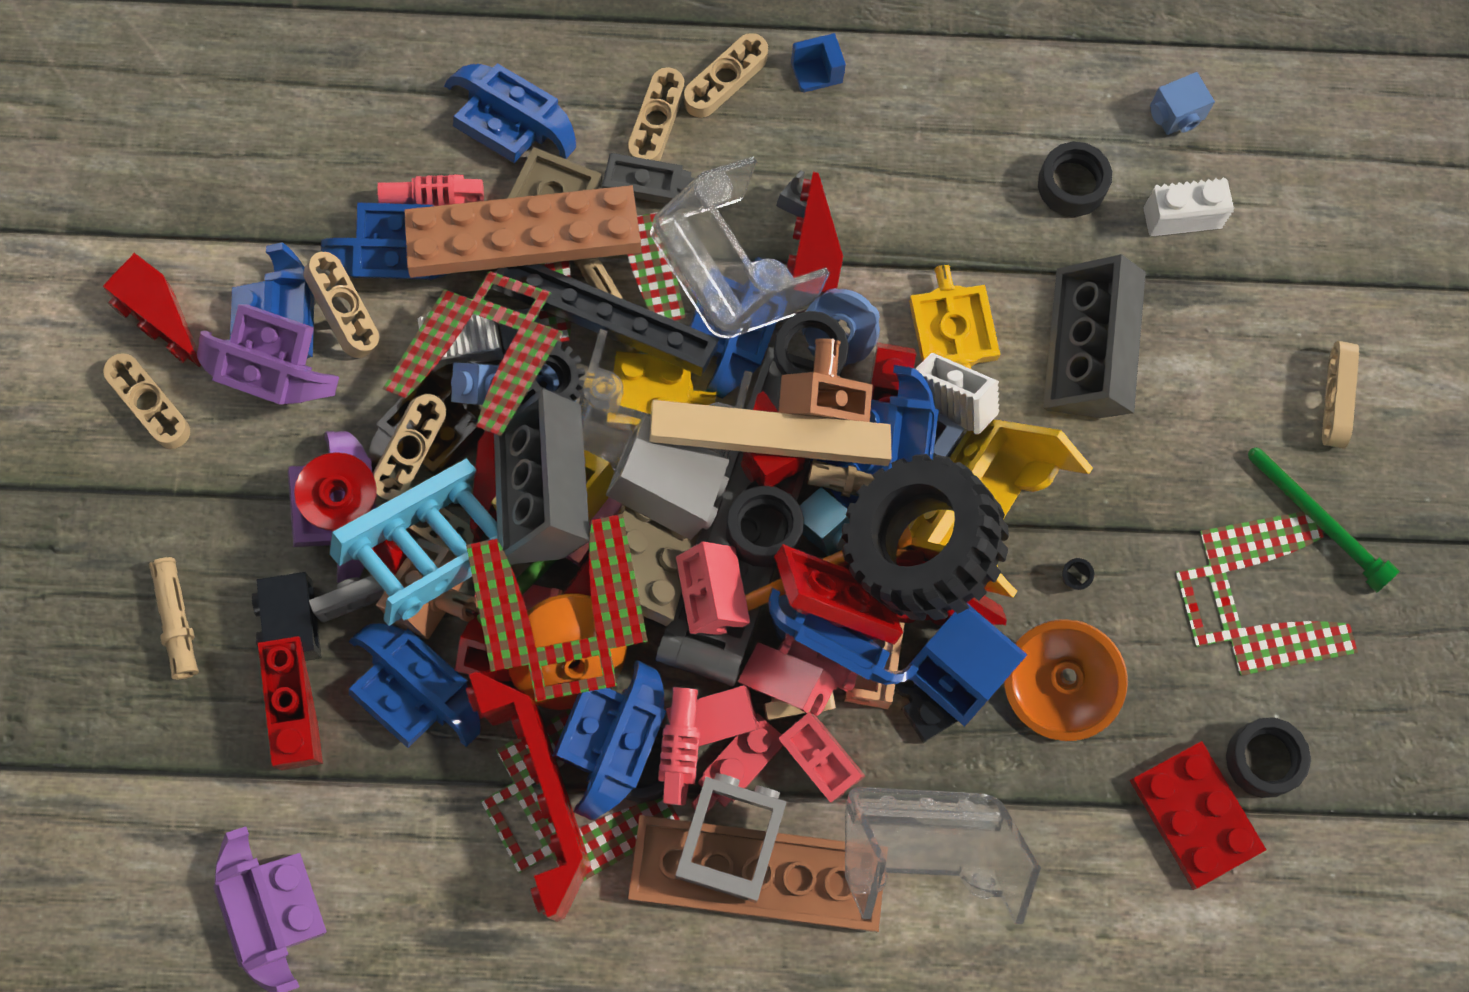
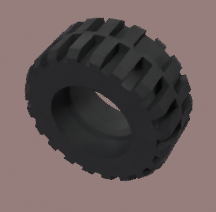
[841,454,1009,621]

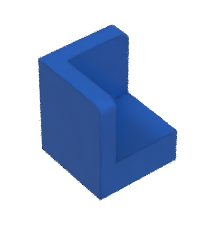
[791,33,846,93]

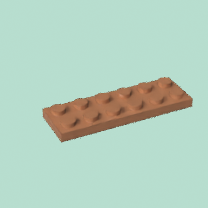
[405,185,642,278]
[628,815,887,933]

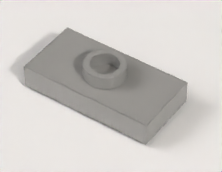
[309,576,385,623]

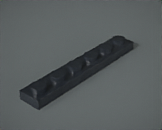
[491,264,719,376]

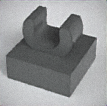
[776,171,826,218]

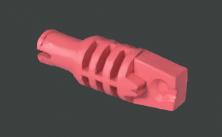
[377,175,484,206]
[658,687,700,806]

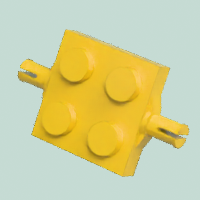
[909,265,1000,369]
[584,351,716,430]

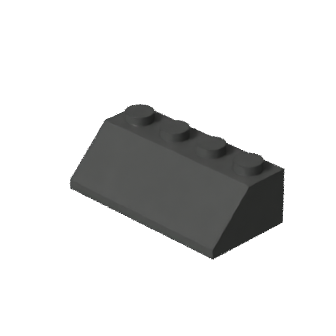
[1043,254,1146,418]
[494,388,590,564]

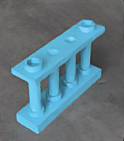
[330,458,498,626]

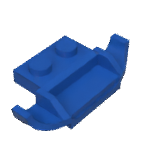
[444,63,576,163]
[321,202,448,281]
[230,242,315,358]
[689,257,786,399]
[857,365,939,475]
[769,587,919,685]
[349,624,481,748]
[552,660,666,820]

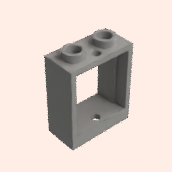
[675,773,787,903]

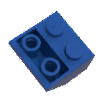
[910,603,1027,727]

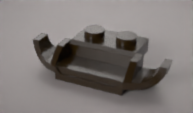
[369,361,485,481]

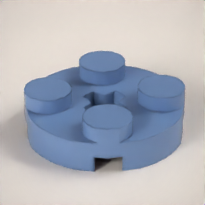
[802,288,880,367]

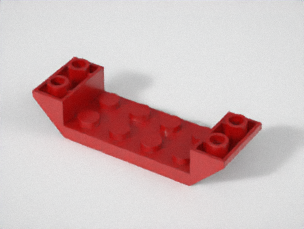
[466,671,591,922]

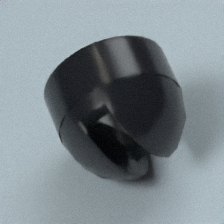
[1062,558,1095,590]

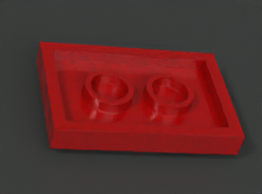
[774,544,903,645]
[1129,741,1267,890]

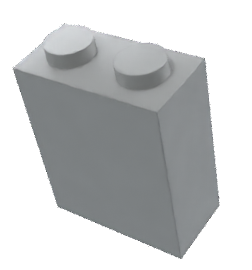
[606,415,729,540]

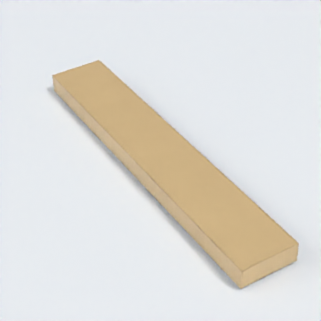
[649,400,892,466]

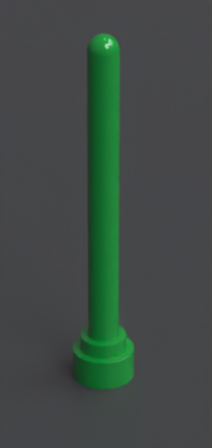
[1248,447,1400,593]

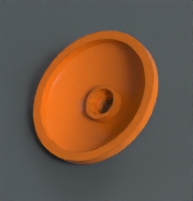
[507,594,627,710]
[1004,619,1128,741]

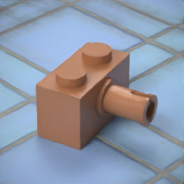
[779,338,873,422]
[376,538,479,640]

